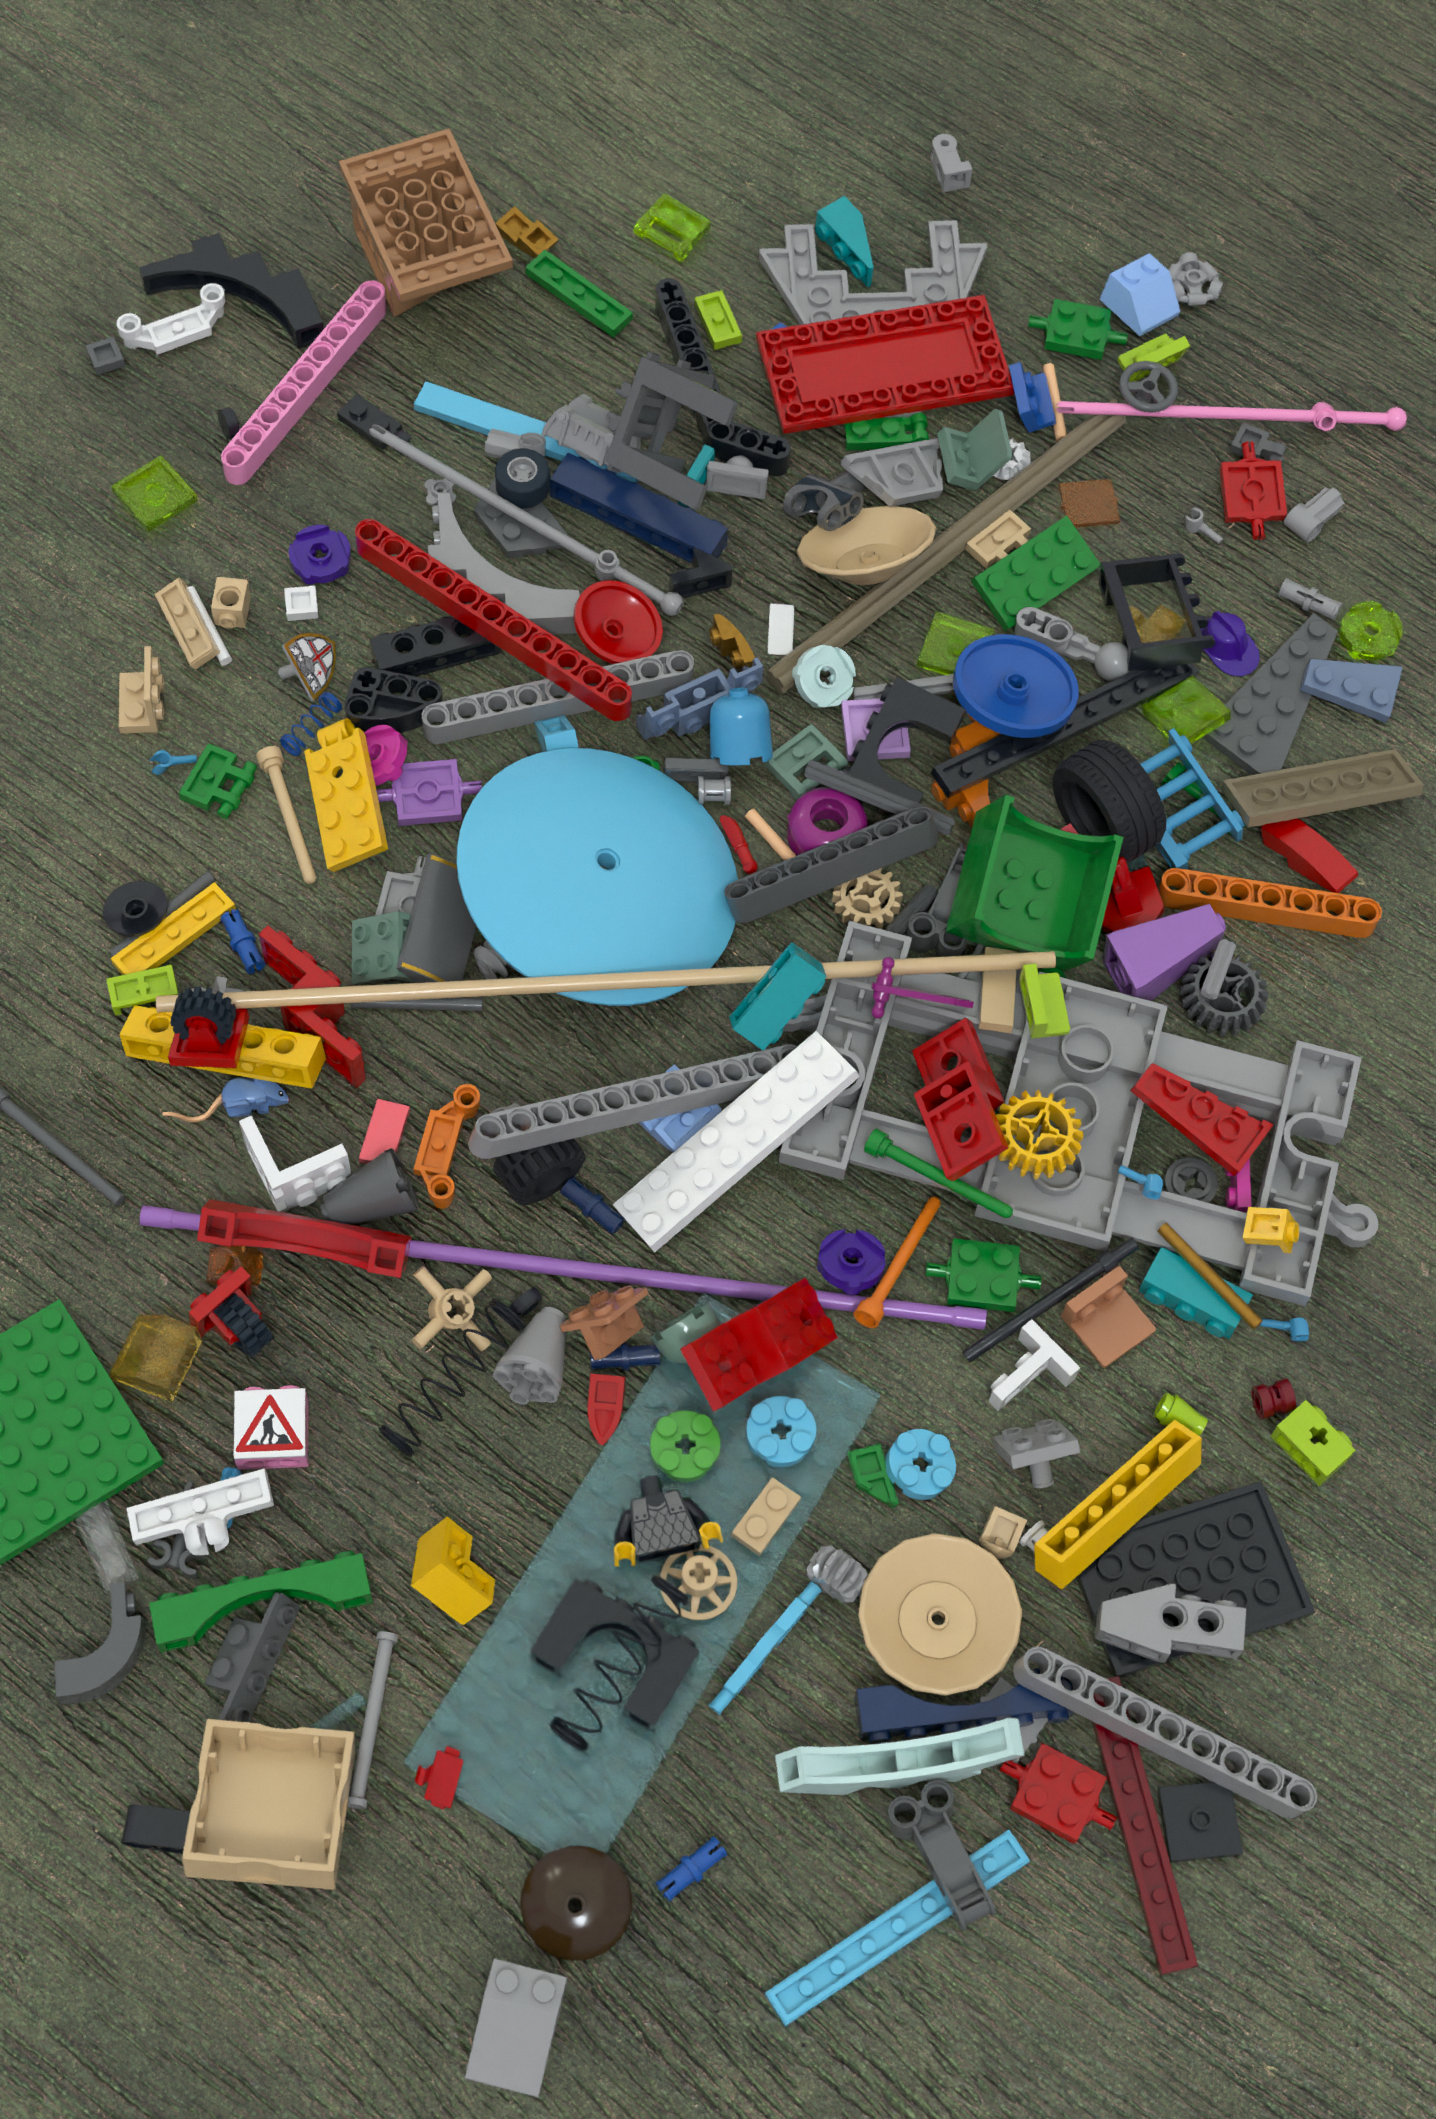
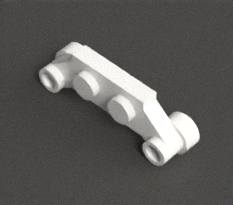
[117,283,225,355]

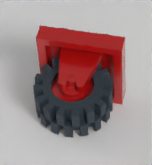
[168,986,249,1068]
[189,1266,273,1357]

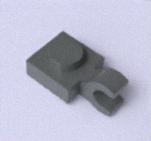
[1230,423,1286,463]

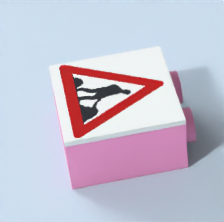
[234,1385,308,1470]

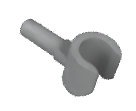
[1185,508,1223,544]

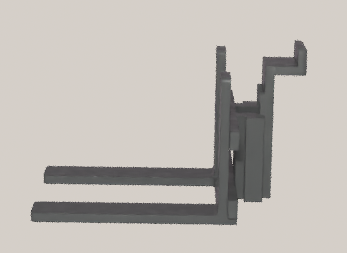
[605,351,737,510]

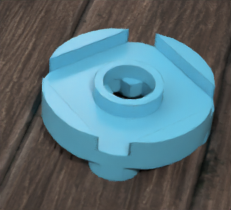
[746,1396,816,1467]
[885,1429,956,1500]

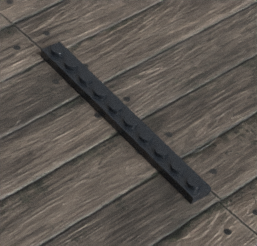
[931,663,1199,798]

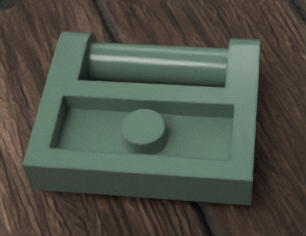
[764,724,849,801]

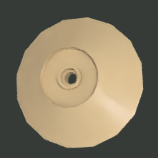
[797,506,937,585]
[858,1533,1022,1696]

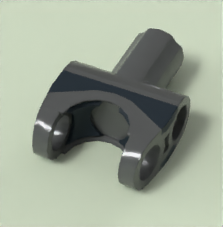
[783,470,867,531]

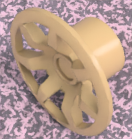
[660,1544,737,1620]

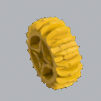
[996,1089,1083,1180]

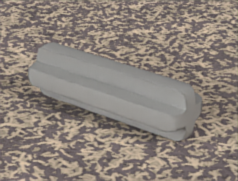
[1200,939,1236,1000]

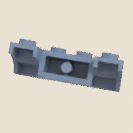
[636,657,763,740]

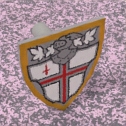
[278,633,336,701]

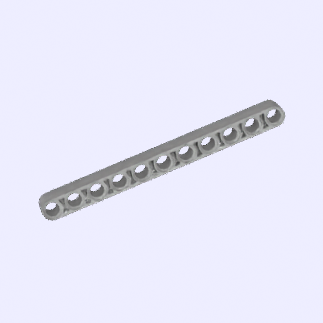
[468,1044,798,1159]

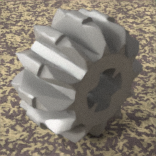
[806,1546,868,1603]

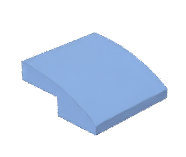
[639,1064,722,1153]

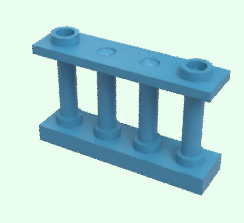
[1140,728,1244,870]

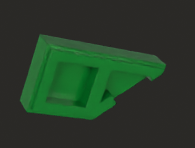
[846,1444,899,1508]

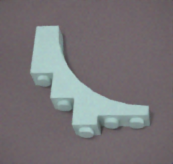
[775,1718,1024,1795]

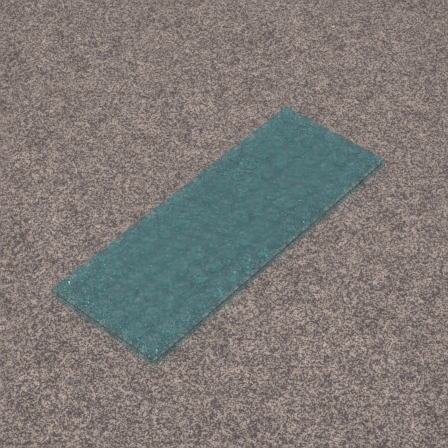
[404,1293,881,1853]

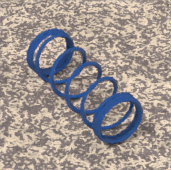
[280,692,342,756]

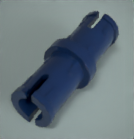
[560,1176,625,1235]
[590,1343,661,1371]

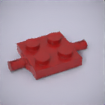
[1219,441,1287,540]
[999,1743,1117,1844]

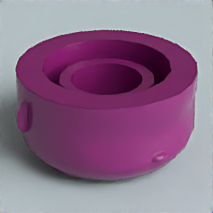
[787,787,868,856]

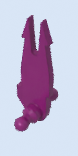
[871,957,974,1019]

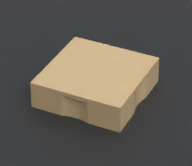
[182,1719,355,1890]

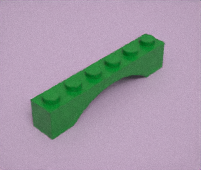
[149,1551,373,1653]

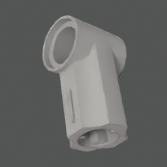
[485,429,546,459]
[1284,487,1345,543]

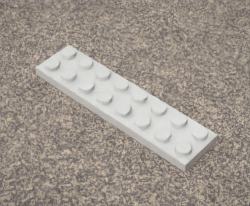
[613,1031,860,1253]

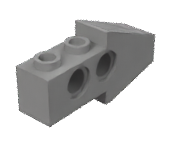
[1095,1584,1246,1663]

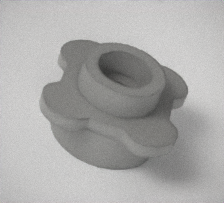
[424,478,456,506]

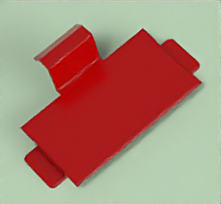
[414,1746,464,1809]

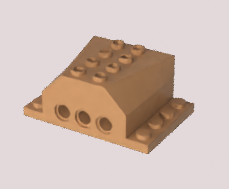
[339,128,513,317]

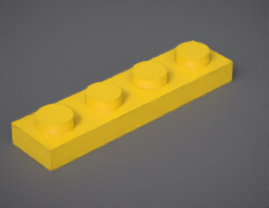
[111,882,236,975]

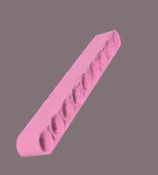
[221,280,387,485]

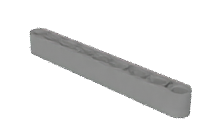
[422,650,694,744]
[1013,1647,1317,1819]

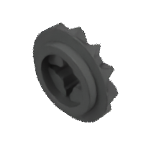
[1164,1157,1218,1203]

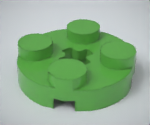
[650,1411,720,1482]

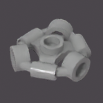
[1168,252,1224,306]

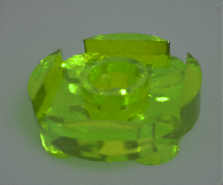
[1339,601,1403,660]

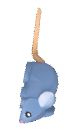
[162,1077,289,1122]

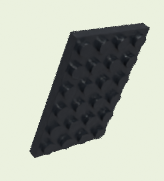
[1076,1481,1315,1678]

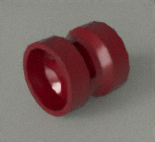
[1251,1378,1296,1420]

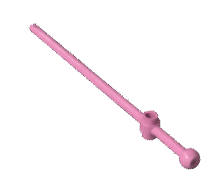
[1056,401,1407,431]

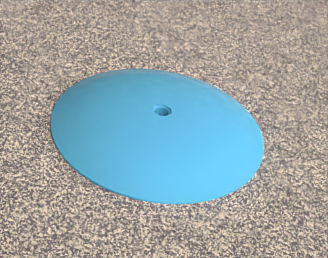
[456,748,738,1006]

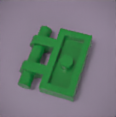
[178,743,257,819]

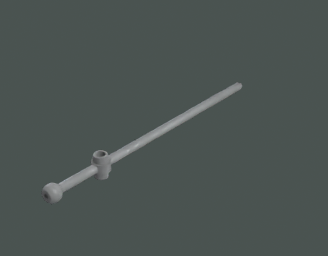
[369,424,684,616]

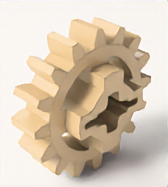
[832,868,903,929]

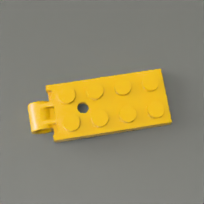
[304,718,388,872]

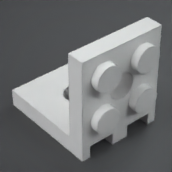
[239,1116,352,1212]

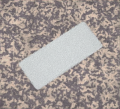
[768,604,794,655]

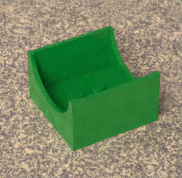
[945,795,1124,972]

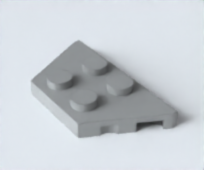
[840,438,943,507]

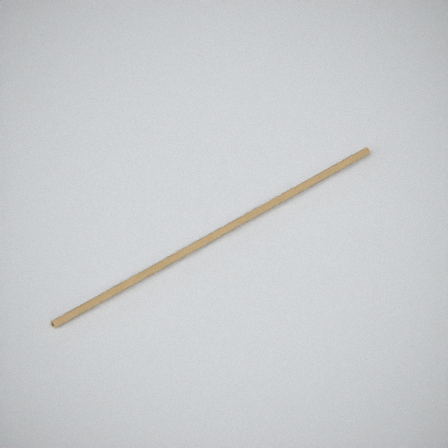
[156,951,1056,1013]

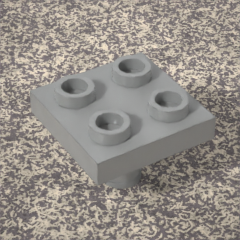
[992,1419,1080,1488]

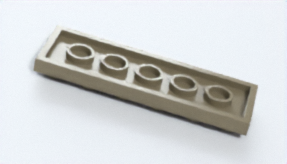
[1222,749,1424,827]

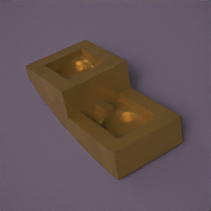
[495,206,559,258]

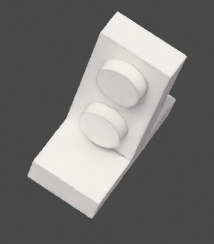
[989,1319,1080,1411]

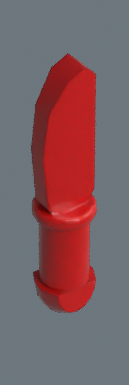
[719,815,758,875]

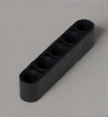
[121,1804,190,1854]

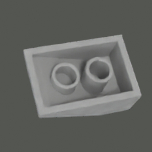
[465,1959,567,2098]

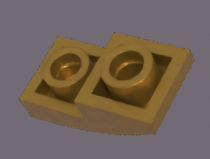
[709,614,755,672]

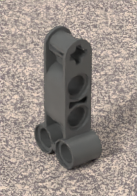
[906,842,967,957]
[888,1780,996,1932]

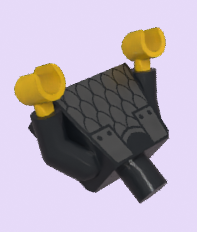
[614,1475,724,1567]

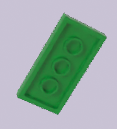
[971,515,1101,631]

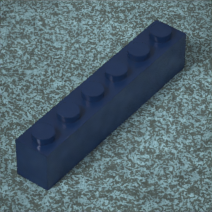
[550,453,728,563]

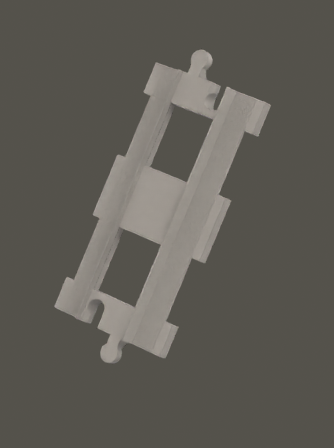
[779,921,1378,1306]

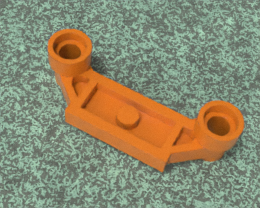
[413,1084,481,1209]

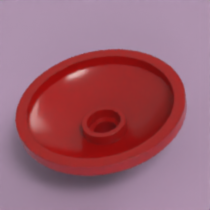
[573,580,663,664]

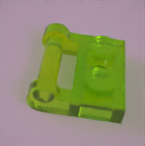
[633,193,711,262]

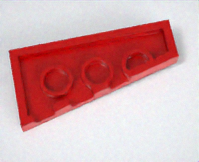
[1130,1063,1273,1176]

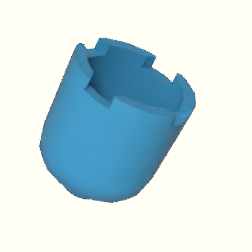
[710,687,773,766]

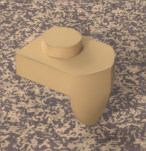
[979,1505,1027,1559]

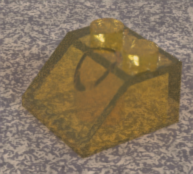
[109,1315,202,1402]

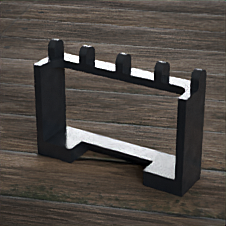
[1098,553,1216,671]

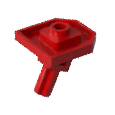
[1102,857,1165,933]

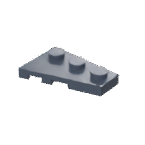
[1300,659,1403,723]

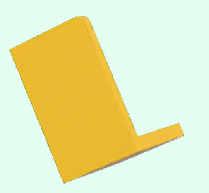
[411,1517,495,1625]

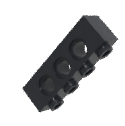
[369,616,501,677]

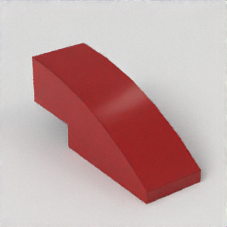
[1261,818,1358,893]

